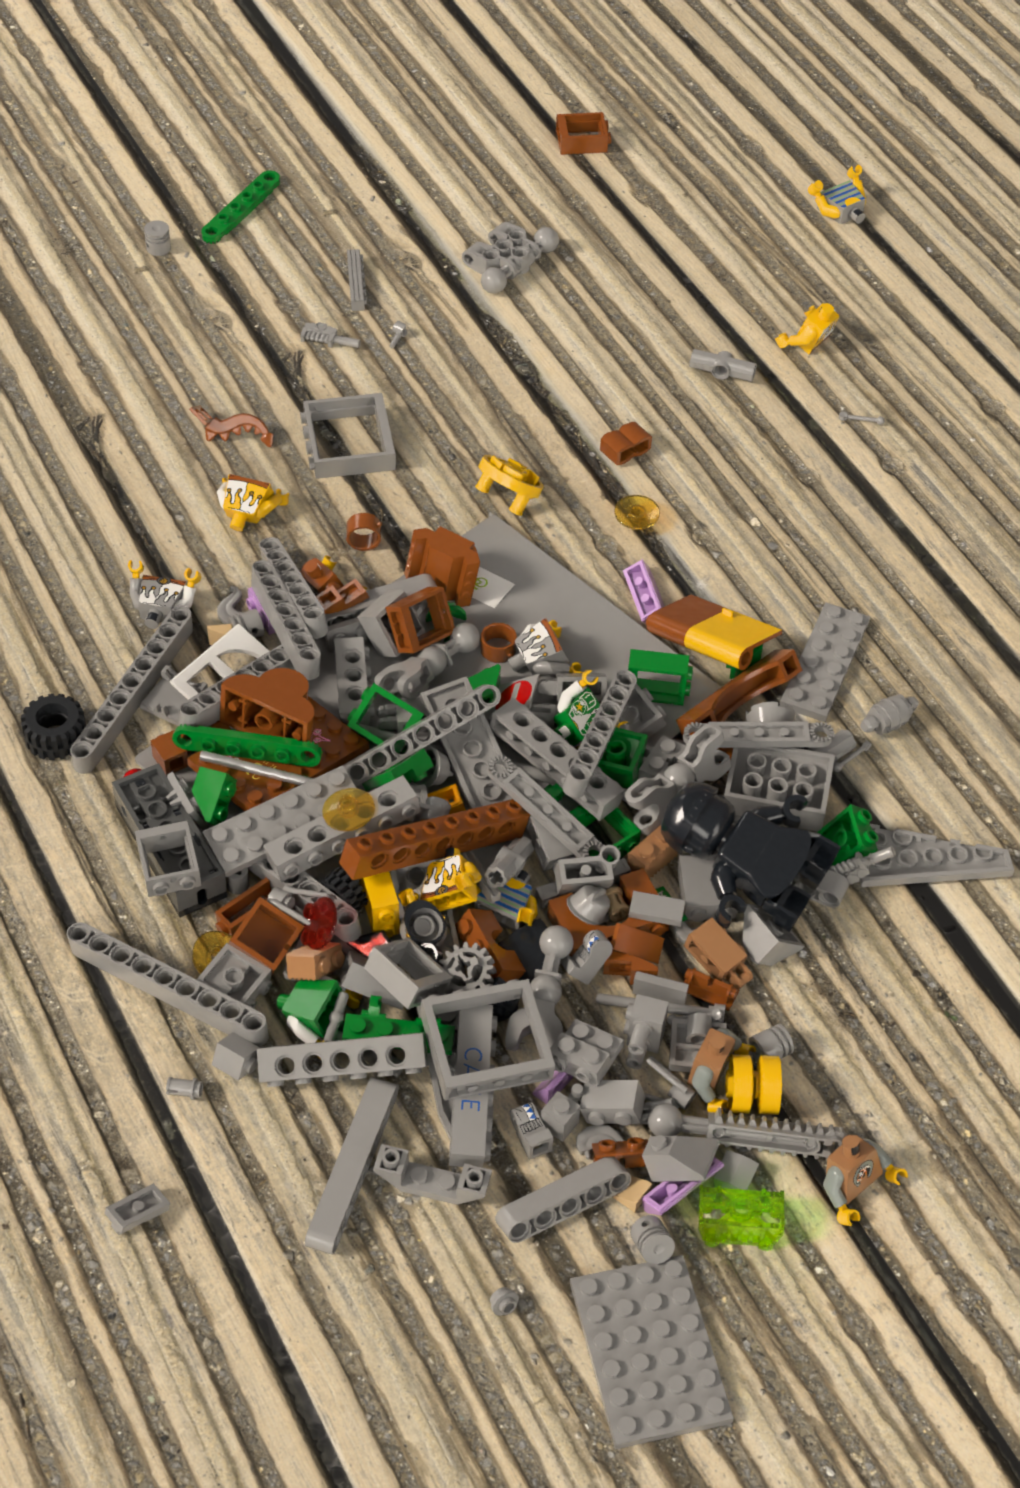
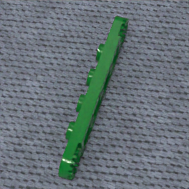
[201,170,280,244]
[172,724,323,767]

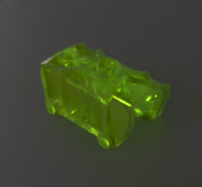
[698,1185,785,1251]

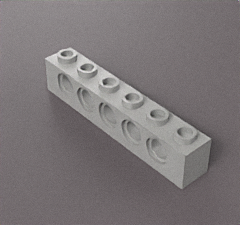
[490,698,624,821]
[263,775,421,882]
[256,1032,428,1087]

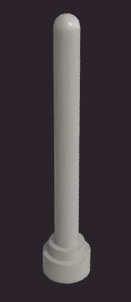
[596,993,726,1023]

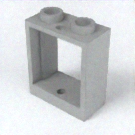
[135,821,201,897]
[364,938,453,1009]

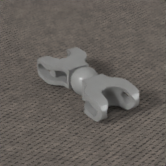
[625,724,731,835]

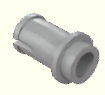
[166,1077,203,1100]

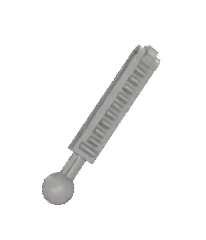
[648,1103,847,1161]

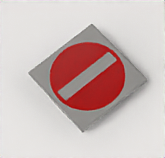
[491,674,540,714]

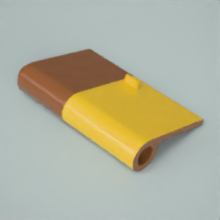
[646,594,782,670]

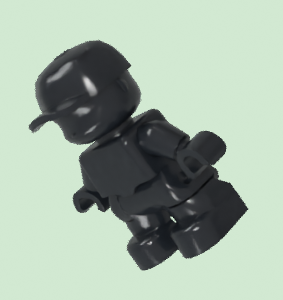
[661,782,841,932]

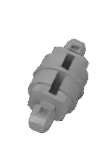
[860,694,919,735]

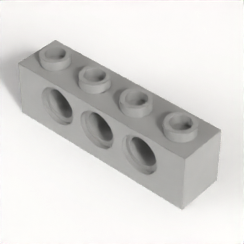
[334,637,375,726]

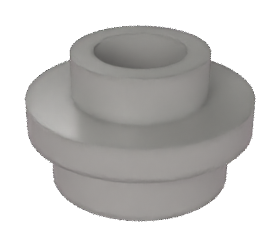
[490,1287,519,1316]

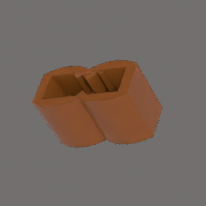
[600,422,652,465]

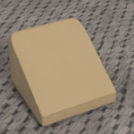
[207,624,232,645]
[613,1176,653,1213]

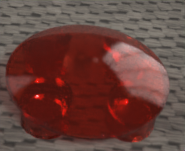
[301,897,337,950]

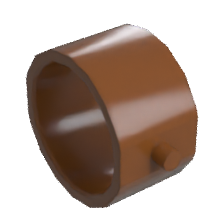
[346,513,382,551]
[481,623,517,663]

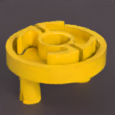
[475,455,544,516]

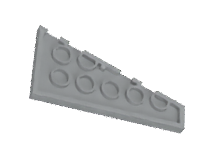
[860,824,1014,887]

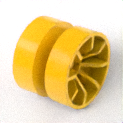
[725,1054,782,1115]

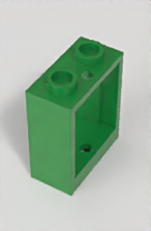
[628,649,693,706]
[347,683,427,754]
[569,805,641,862]

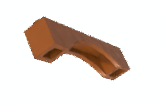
[676,649,803,736]

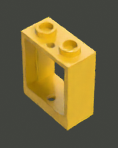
[359,871,400,938]

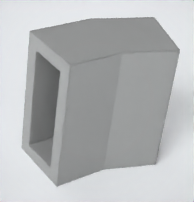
[714,1150,759,1199]

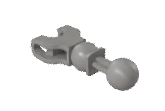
[374,622,481,699]
[505,925,574,1051]

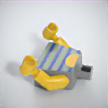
[808,165,866,224]
[475,870,538,932]

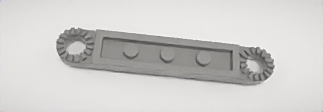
[683,721,834,748]
[486,754,608,861]

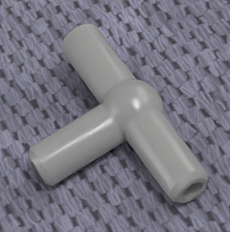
[324,991,349,1042]

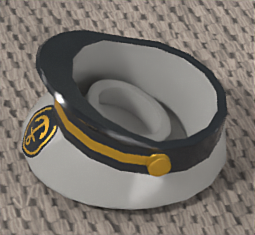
[399,900,447,952]

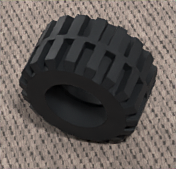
[21,693,86,761]

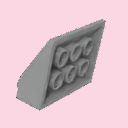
[724,747,835,832]

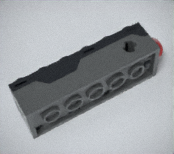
[112,763,227,918]

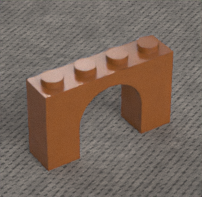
[547,868,669,957]

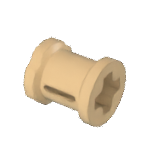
[606,887,630,922]

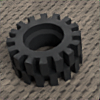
[320,867,368,912]

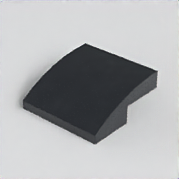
[498,918,562,983]

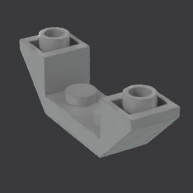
[373,1144,492,1205]

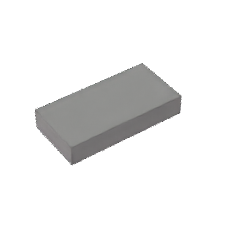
[629,891,686,927]
[632,971,689,1005]

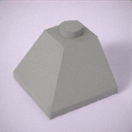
[742,904,805,966]
[642,1135,720,1182]

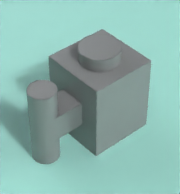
[212,1032,264,1081]
[541,1084,583,1142]

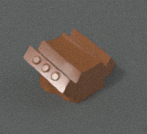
[404,526,480,607]

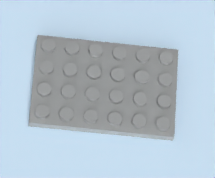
[570,1255,734,1450]

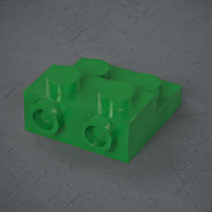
[362,748,434,791]
[817,804,879,866]

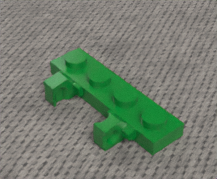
[342,995,455,1056]

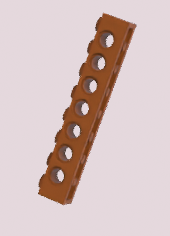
[339,799,530,880]

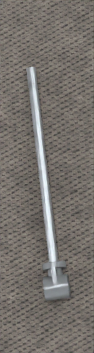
[200,750,451,822]

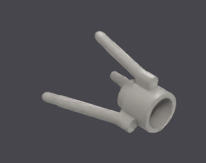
[267,885,329,931]
[645,1056,697,1110]

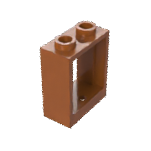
[556,112,611,155]
[385,587,455,653]

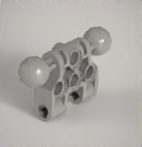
[462,222,559,294]

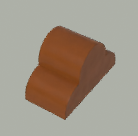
[220,668,314,757]

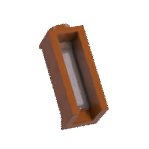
[215,877,271,939]

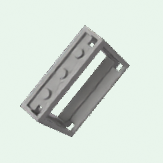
[300,393,396,479]
[420,979,556,1101]

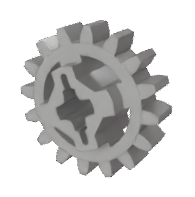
[439,942,497,994]

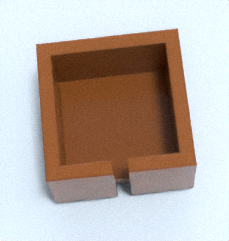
[228,897,305,976]

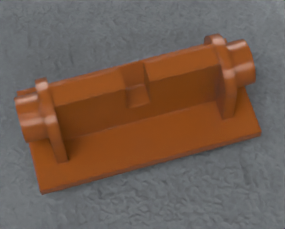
[684,968,740,1011]
[592,1137,648,1168]

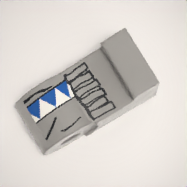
[560,930,613,985]
[509,1102,553,1160]

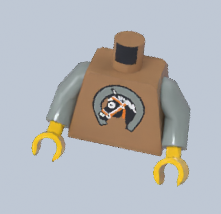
[687,1028,756,1114]
[823,1135,908,1226]

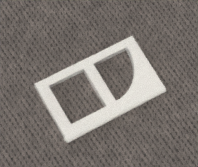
[170,624,269,699]

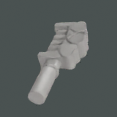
[300,322,361,348]
[829,846,896,885]

